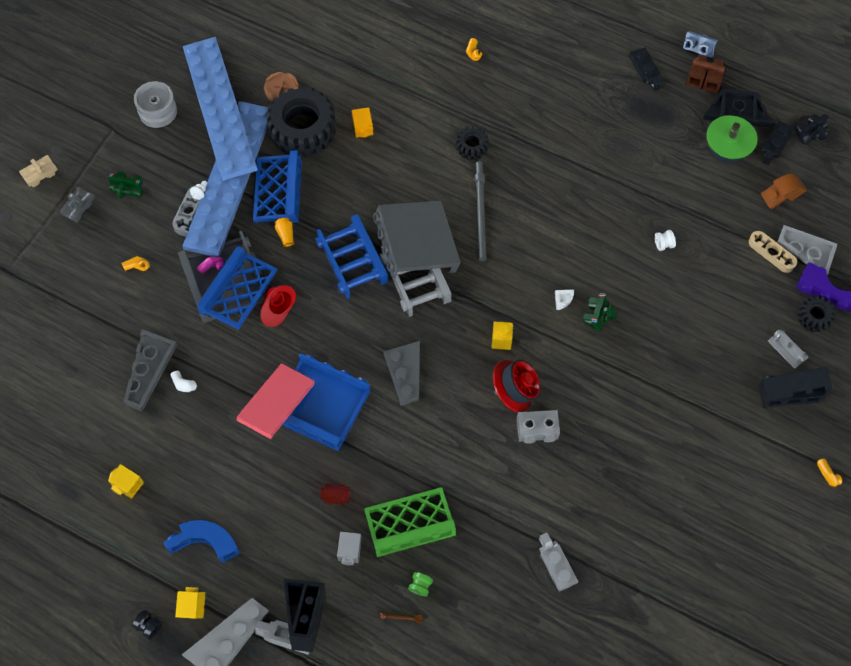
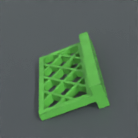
[364,487,456,557]

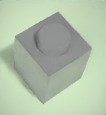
[337,532,362,565]

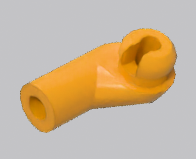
[121,256,150,271]

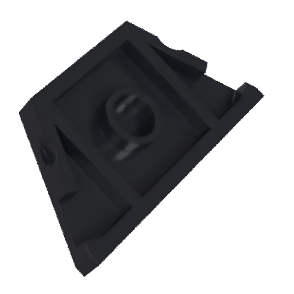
[703,88,773,127]

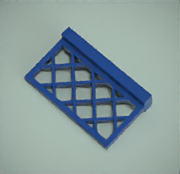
[253,150,302,223]
[198,246,277,330]

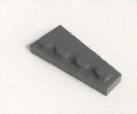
[123,329,177,412]

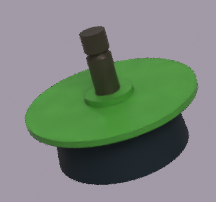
[707,116,757,163]

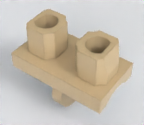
[19,155,58,187]

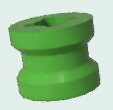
[408,572,433,596]

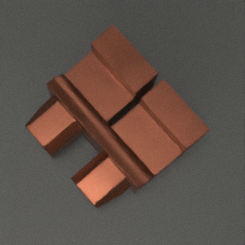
[685,54,725,93]

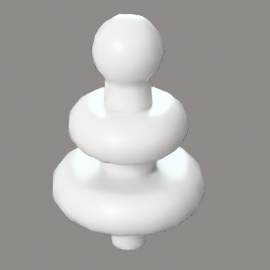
[190,181,207,200]

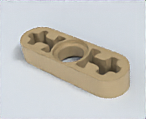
[749,231,797,273]

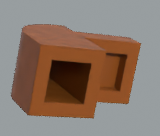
[761,174,807,209]

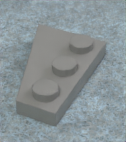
[777,225,837,275]

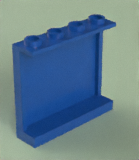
[282,353,371,451]

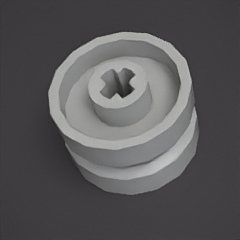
[134,81,177,128]

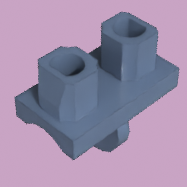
[683,31,718,58]

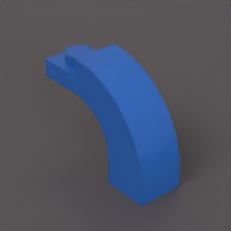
[163,520,240,563]

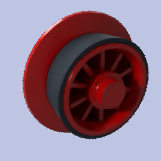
[493,359,541,412]

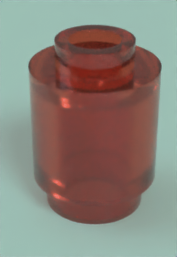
[320,483,350,505]

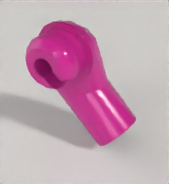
[197,257,225,274]

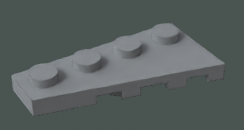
[182,598,269,666]

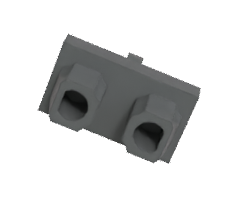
[59,187,95,223]

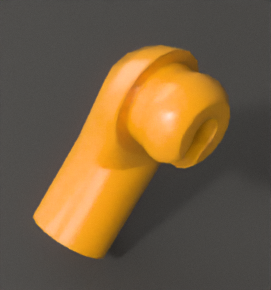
[466,38,482,61]
[817,459,842,487]

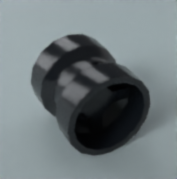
[132,610,162,640]

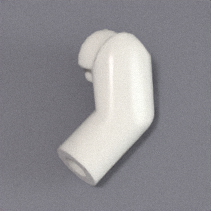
[171,371,197,392]

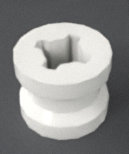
[655,230,676,251]

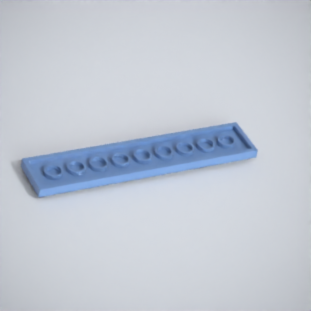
[183,37,258,181]
[183,101,269,257]

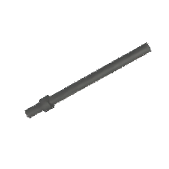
[474,161,486,261]

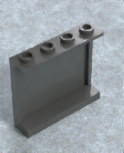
[373,201,461,278]
[177,231,268,323]

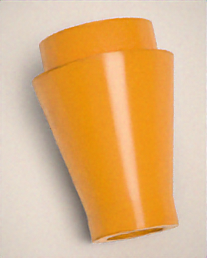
[274,218,294,247]

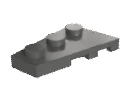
[383,341,420,406]

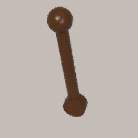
[379,611,423,624]

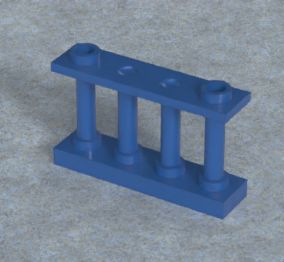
[315,214,388,299]

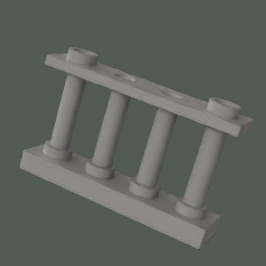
[379,246,451,317]

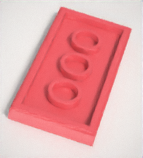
[237,363,314,439]

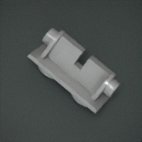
[768,329,809,369]

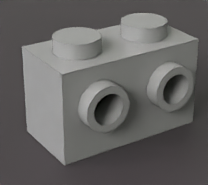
[517,410,560,443]

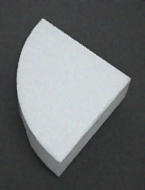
[555,290,574,310]

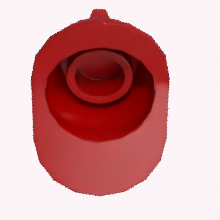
[260,285,296,327]

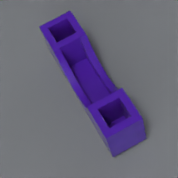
[796,262,851,312]

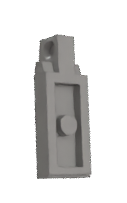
[539,533,578,592]
[255,620,309,655]

